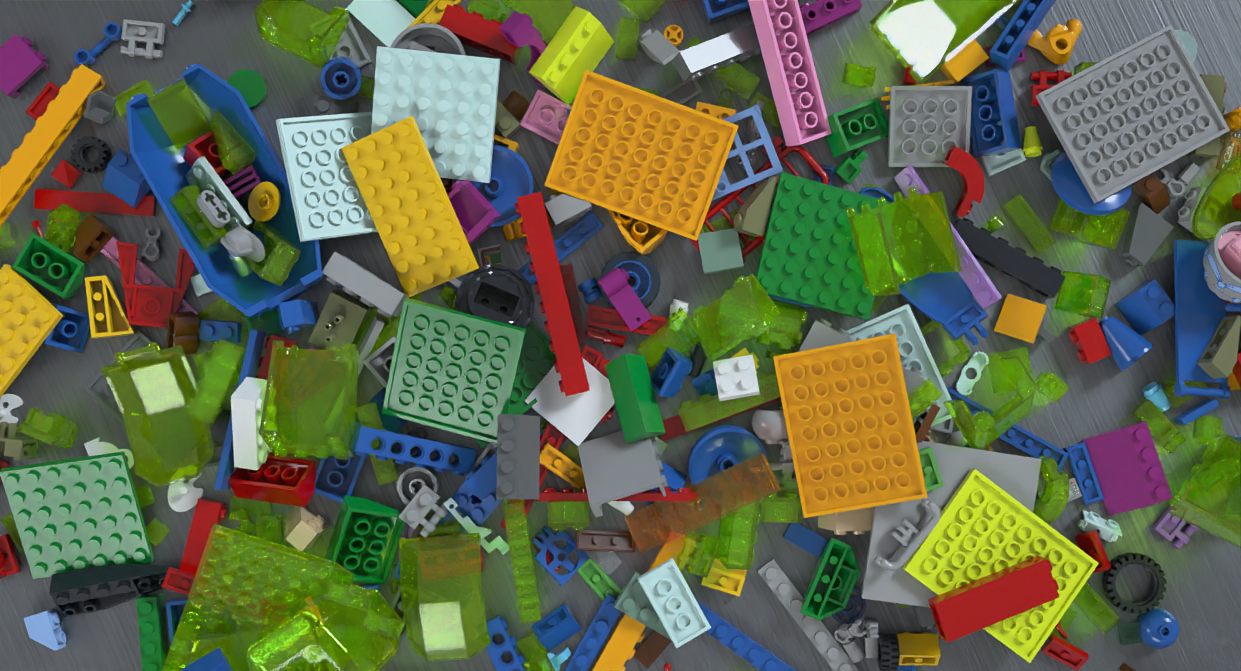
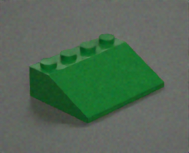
[323,495,405,584]

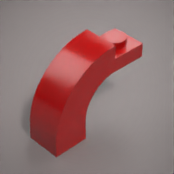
[943,145,985,218]

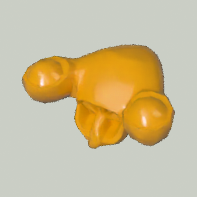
[1027,19,1082,66]

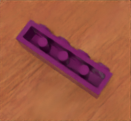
[799,0,862,36]

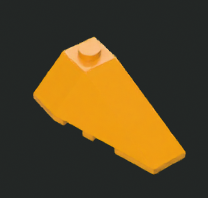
[607,209,668,254]

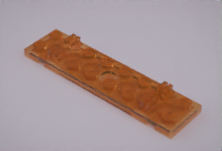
[624,453,781,554]

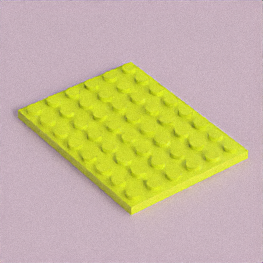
[902,468,1099,663]

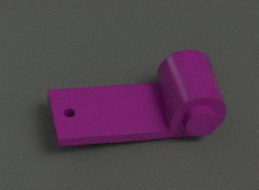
[597,267,652,331]

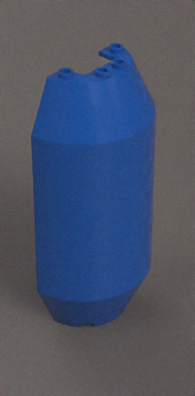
[126,63,323,317]

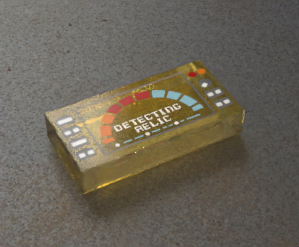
[1216,130,1241,174]

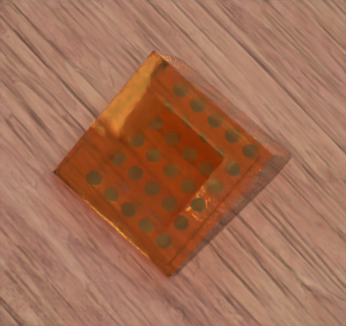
[502,90,530,120]

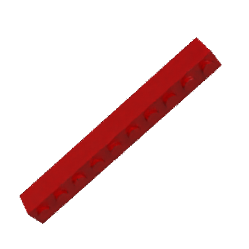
[515,192,590,396]

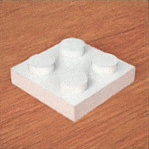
[713,354,760,401]

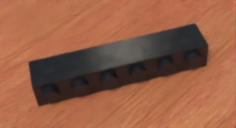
[953,218,1066,299]

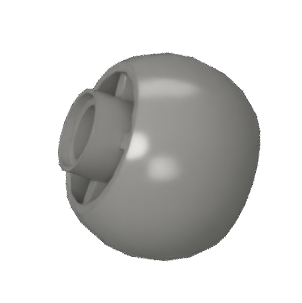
[752,407,789,444]

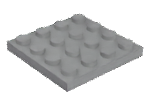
[888,86,972,167]

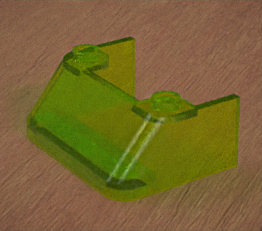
[943,356,1036,449]
[246,612,348,671]

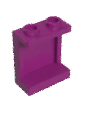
[0,34,49,99]
[448,180,501,244]

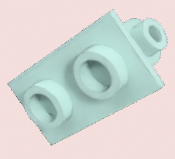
[1077,510,1122,542]

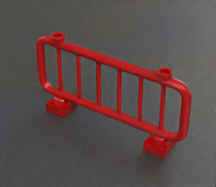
[689,136,829,264]

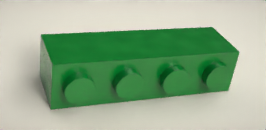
[136,593,170,671]

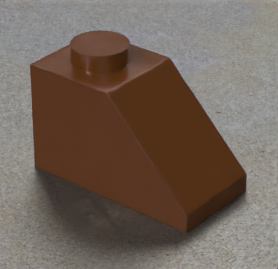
[1132,173,1170,214]
[74,213,116,263]

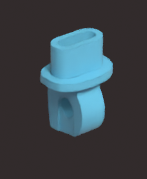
[540,647,572,671]

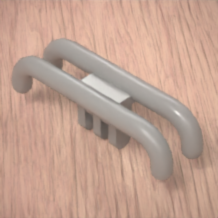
[875,499,941,571]

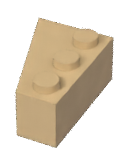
[284,506,329,552]
[818,506,875,535]

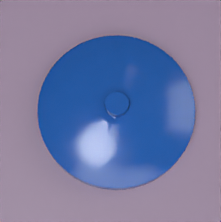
[452,146,534,227]
[1051,150,1132,215]
[687,425,767,504]

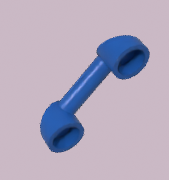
[74,22,122,66]

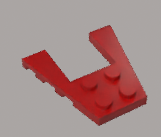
[116,242,195,328]

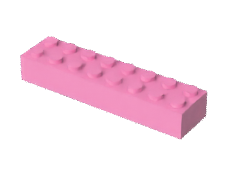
[748,0,832,146]

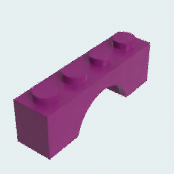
[499,11,548,89]

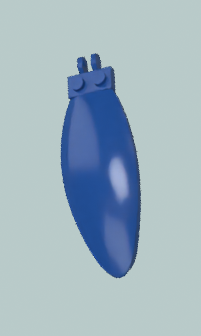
[859,187,989,345]

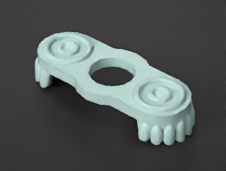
[955,351,989,396]

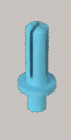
[172,0,194,26]

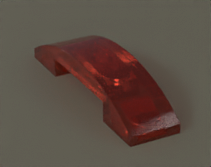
[560,263,586,344]

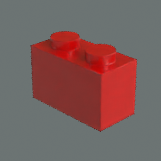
[1068,318,1112,364]

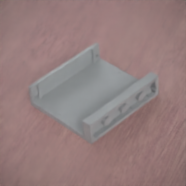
[578,431,668,517]

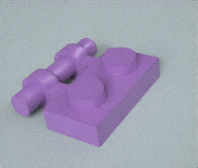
[1152,497,1205,550]

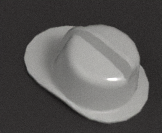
[220,223,265,262]

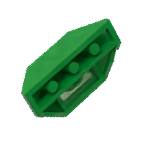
[800,537,860,621]

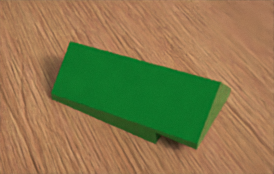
[605,354,665,444]

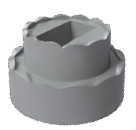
[390,23,467,56]

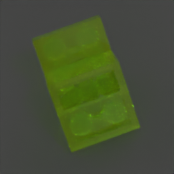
[1049,199,1130,250]

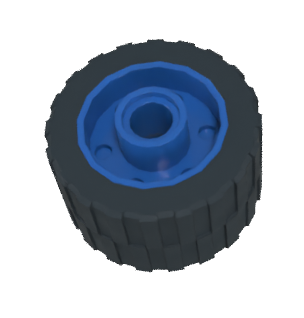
[600,251,661,310]

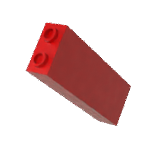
[928,555,1059,642]

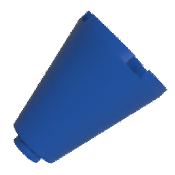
[1099,316,1154,372]

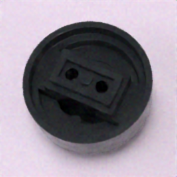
[455,264,534,329]

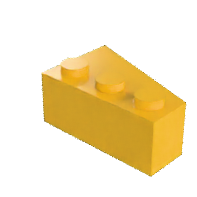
[85,275,136,339]

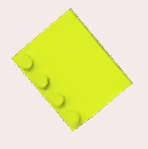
[529,6,614,105]

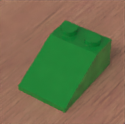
[826,97,889,158]

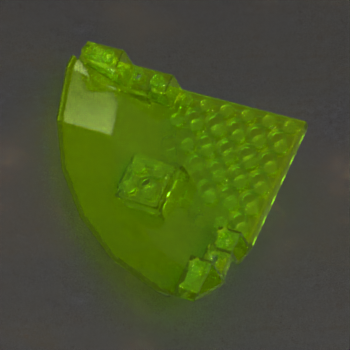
[162,524,405,671]

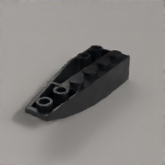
[49,564,169,618]

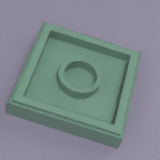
[698,228,744,274]

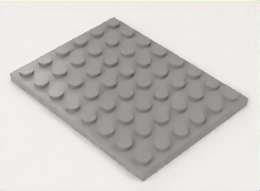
[1035,25,1230,204]

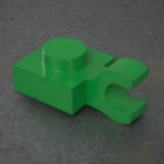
[833,149,868,185]

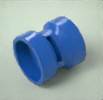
[578,278,603,304]

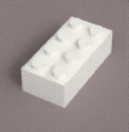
[231,377,275,470]

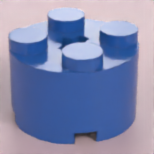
[320,56,362,100]

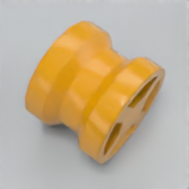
[664,25,683,47]

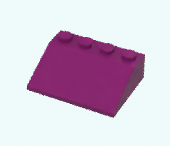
[1082,421,1173,516]

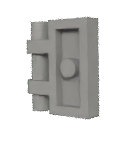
[121,19,165,59]
[398,484,451,538]

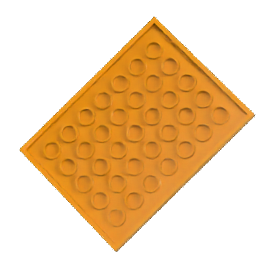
[544,70,739,241]
[773,333,928,518]

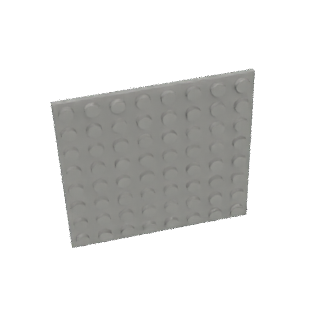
[861,441,1042,608]

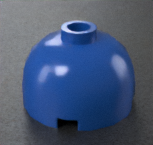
[1135,607,1180,649]

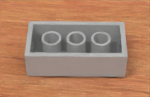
[322,252,410,318]

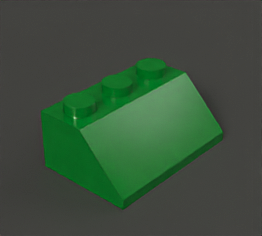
[12,233,85,299]

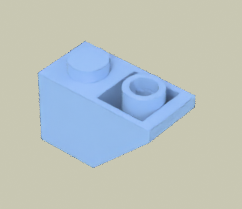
[24,608,66,651]

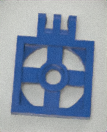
[531,526,589,586]

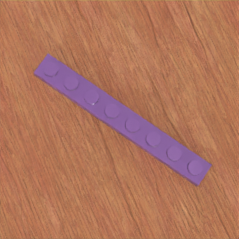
[894,166,1002,309]

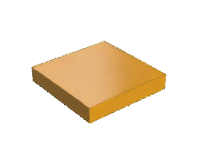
[994,294,1047,344]

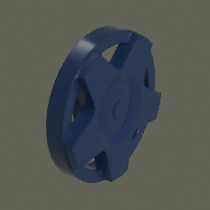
[832,587,866,624]

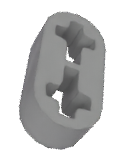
[196,190,230,228]

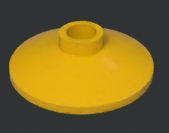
[248,182,281,222]

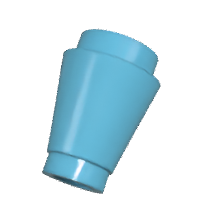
[1143,381,1171,412]

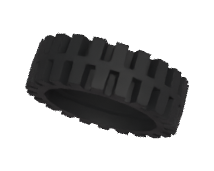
[1102,553,1167,614]

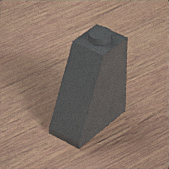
[1122,203,1174,267]

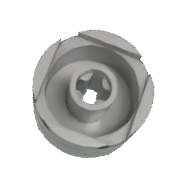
[397,466,440,505]

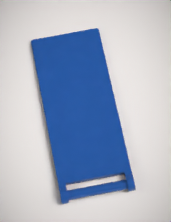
[1174,240,1231,399]

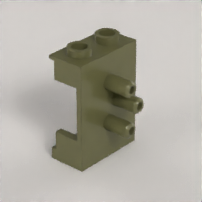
[309,289,372,360]
[0,422,38,461]

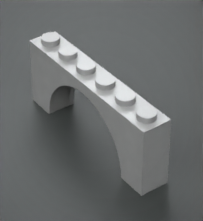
[798,318,925,404]

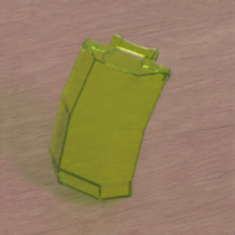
[101,342,215,488]
[399,522,491,662]

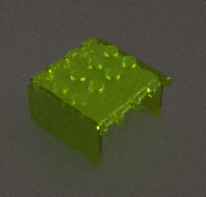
[847,187,962,295]

